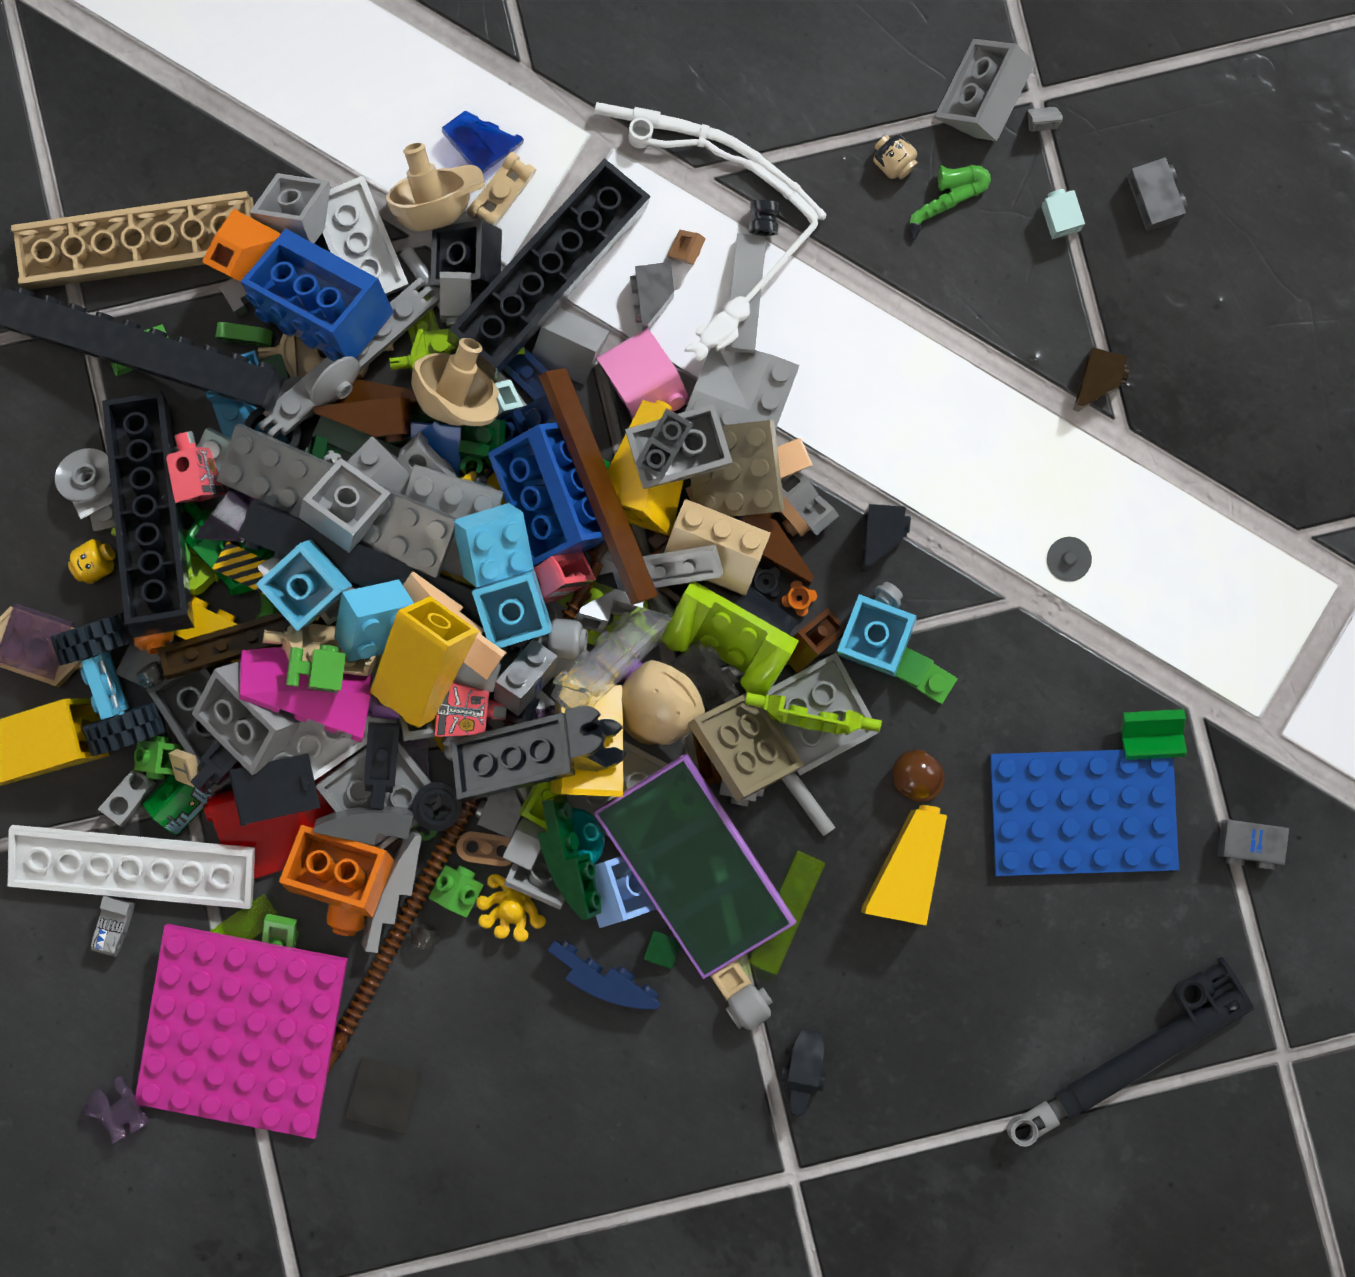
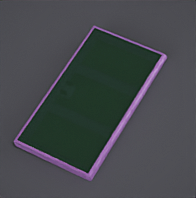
[594,753,797,979]

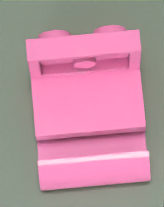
[596,328,690,420]

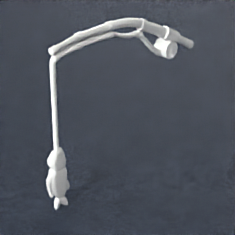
[594,102,826,361]

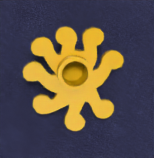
[476,874,546,942]

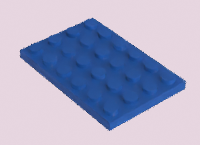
[990,750,1179,876]

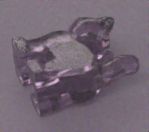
[84,1076,149,1144]

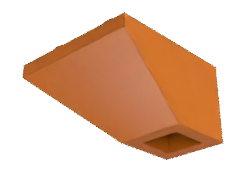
[202,209,281,281]

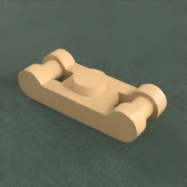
[467,152,537,226]

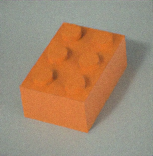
[279,825,394,918]

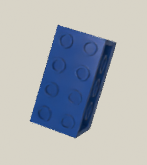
[240,229,394,362]
[488,422,605,567]

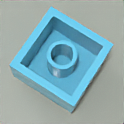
[453,503,534,588]
[256,539,352,631]
[472,570,553,648]
[334,579,414,662]
[837,594,916,677]

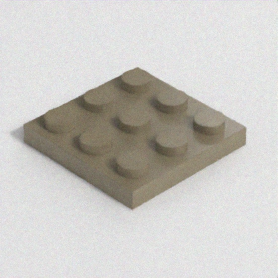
[690,419,785,517]
[688,693,804,802]

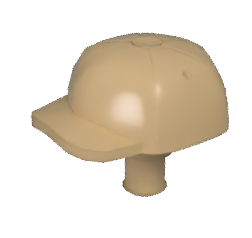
[386,143,485,232]
[412,338,499,426]
[621,660,705,745]

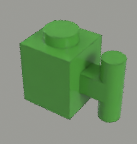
[286,645,346,693]

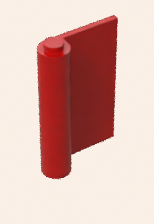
[203,757,350,879]

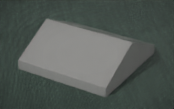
[504,850,565,910]

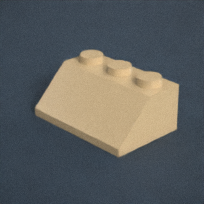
[664,499,771,596]

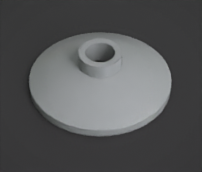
[310,356,360,406]
[55,448,111,502]

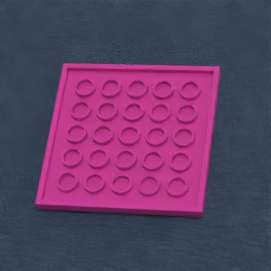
[134,924,348,1139]

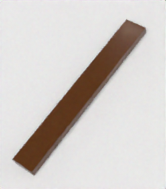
[539,368,658,605]

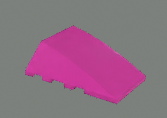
[239,647,371,743]

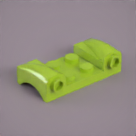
[661,582,799,696]

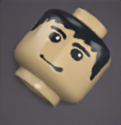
[873,134,918,179]

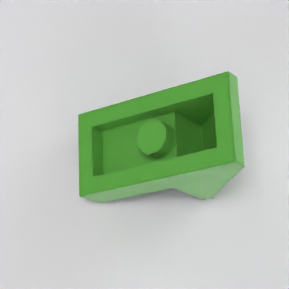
[895,647,958,705]
[262,914,299,948]

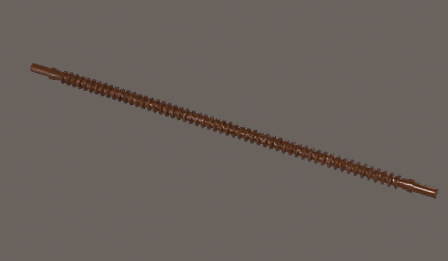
[328,560,604,1074]

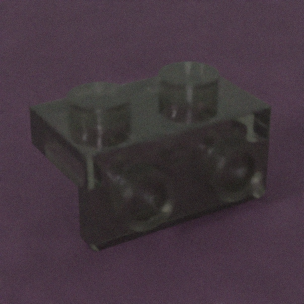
[671,640,740,711]

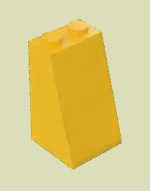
[608,400,684,536]
[370,596,479,728]
[551,677,623,797]
[0,698,110,786]
[861,805,947,925]

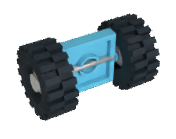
[50,612,166,756]

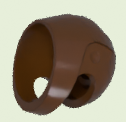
[892,749,945,802]

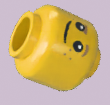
[68,539,115,584]

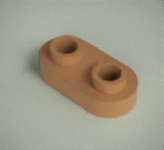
[773,496,810,537]
[456,831,511,866]

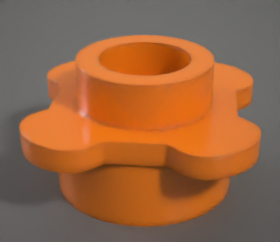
[781,581,817,616]

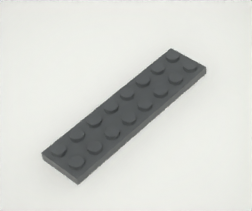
[217,424,458,578]

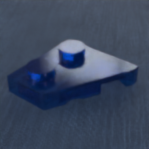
[441,111,524,174]

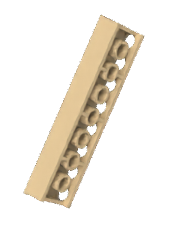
[11,191,254,290]

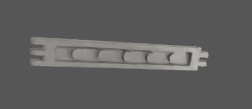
[258,278,440,438]

